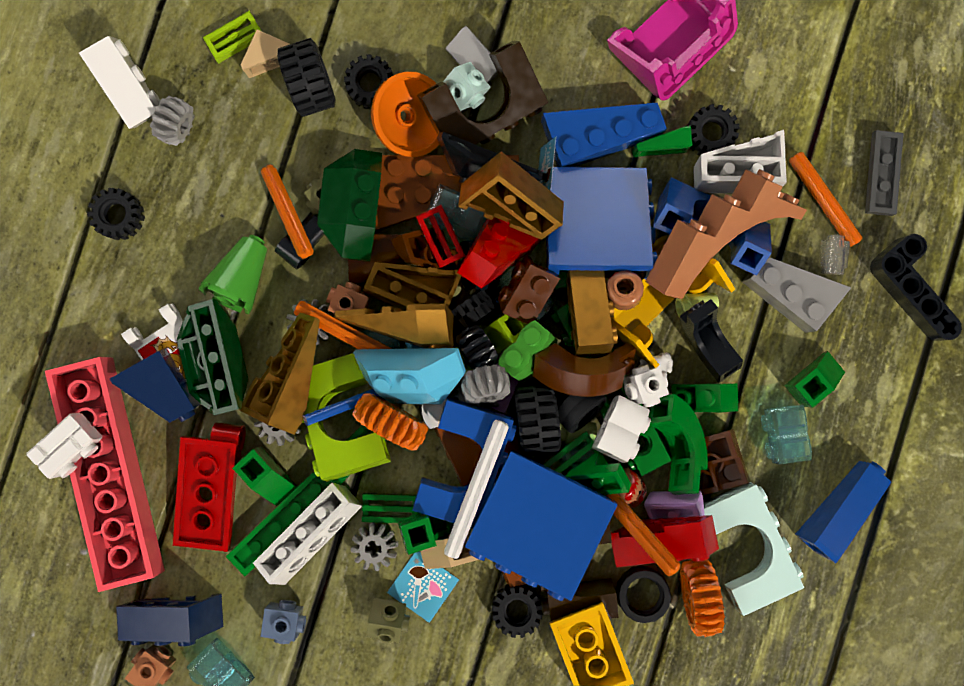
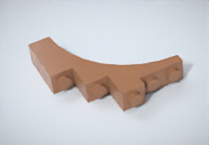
[645,169,807,299]

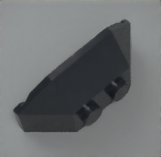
[437,132,547,184]

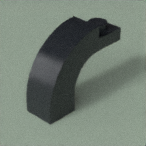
[680,299,743,383]

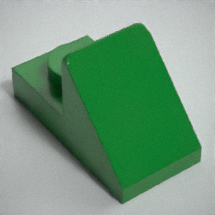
[566,452,631,495]

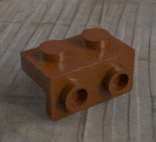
[498,255,560,324]

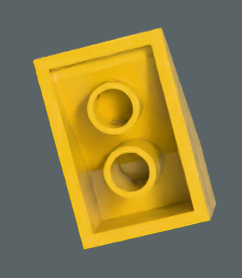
[549,602,634,686]

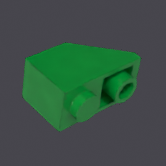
[784,351,845,408]
[672,383,738,413]
[232,447,298,506]

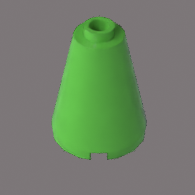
[199,235,267,315]

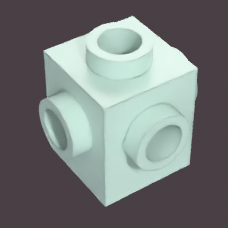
[443,62,490,111]

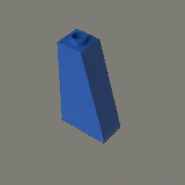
[795,461,891,563]

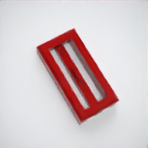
[416,205,465,268]

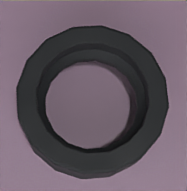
[616,566,671,623]

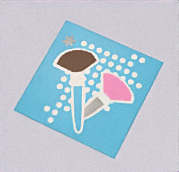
[538,137,556,190]
[387,552,459,623]

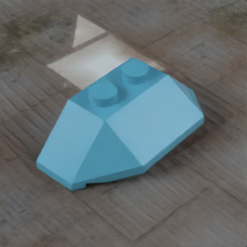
[353,348,466,404]

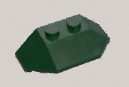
[317,149,382,262]
[177,299,249,415]

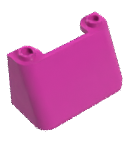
[607,0,738,101]

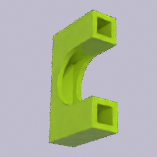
[302,353,391,482]

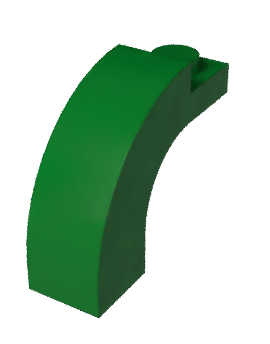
[648,394,708,495]
[398,513,454,555]

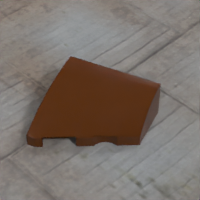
[391,225,461,271]
[348,234,405,286]
[699,429,750,495]

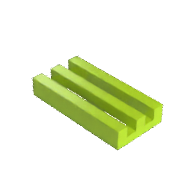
[203,10,261,63]

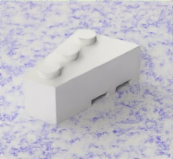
[79,36,160,129]
[694,130,787,193]

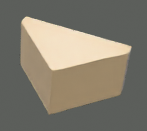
[241,30,289,78]

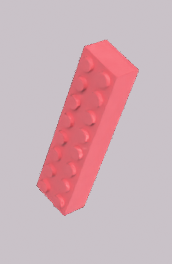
[45,357,165,592]

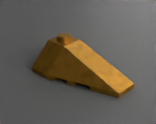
[335,304,454,348]
[239,313,320,435]

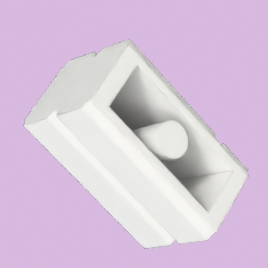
[27,413,102,479]

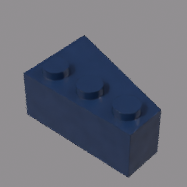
[116,594,224,646]

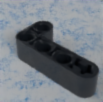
[870,234,962,341]

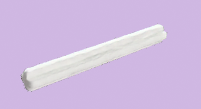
[444,420,509,559]

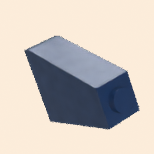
[110,348,200,423]

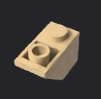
[420,528,479,569]

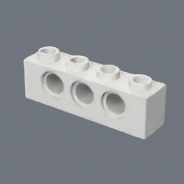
[253,483,362,585]

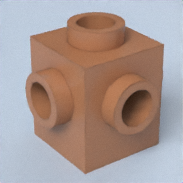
[326,281,371,323]
[125,644,177,686]

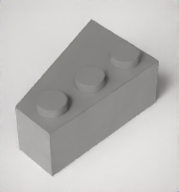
[742,257,851,333]

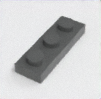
[865,130,904,216]

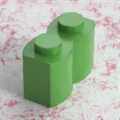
[498,320,558,383]

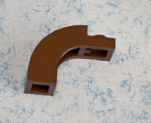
[533,342,636,397]

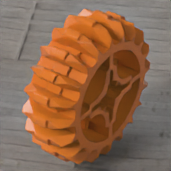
[352,393,428,450]
[679,559,725,637]

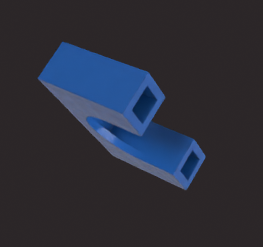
[653,177,772,276]
[412,397,517,529]

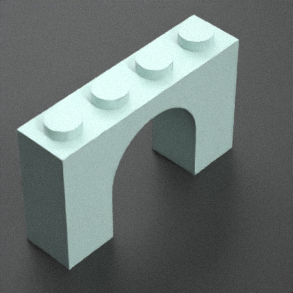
[703,482,804,616]

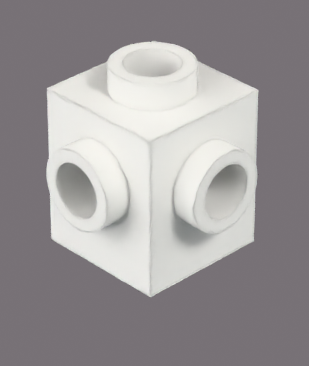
[623,364,669,408]

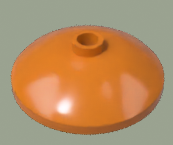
[371,72,439,157]

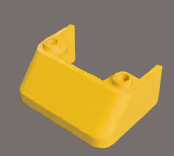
[611,235,735,368]

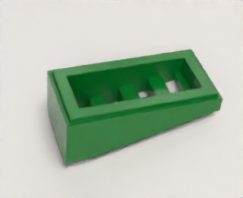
[632,125,692,157]

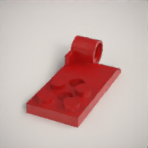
[172,422,246,552]

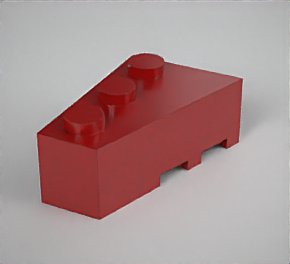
[457,217,541,289]
[611,515,719,567]

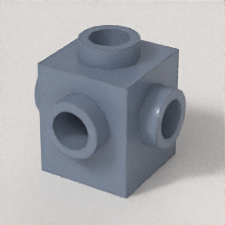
[260,600,306,644]

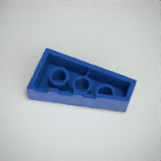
[541,102,667,167]

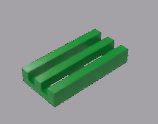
[542,431,603,476]
[362,493,418,523]

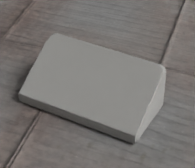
[445,26,498,83]

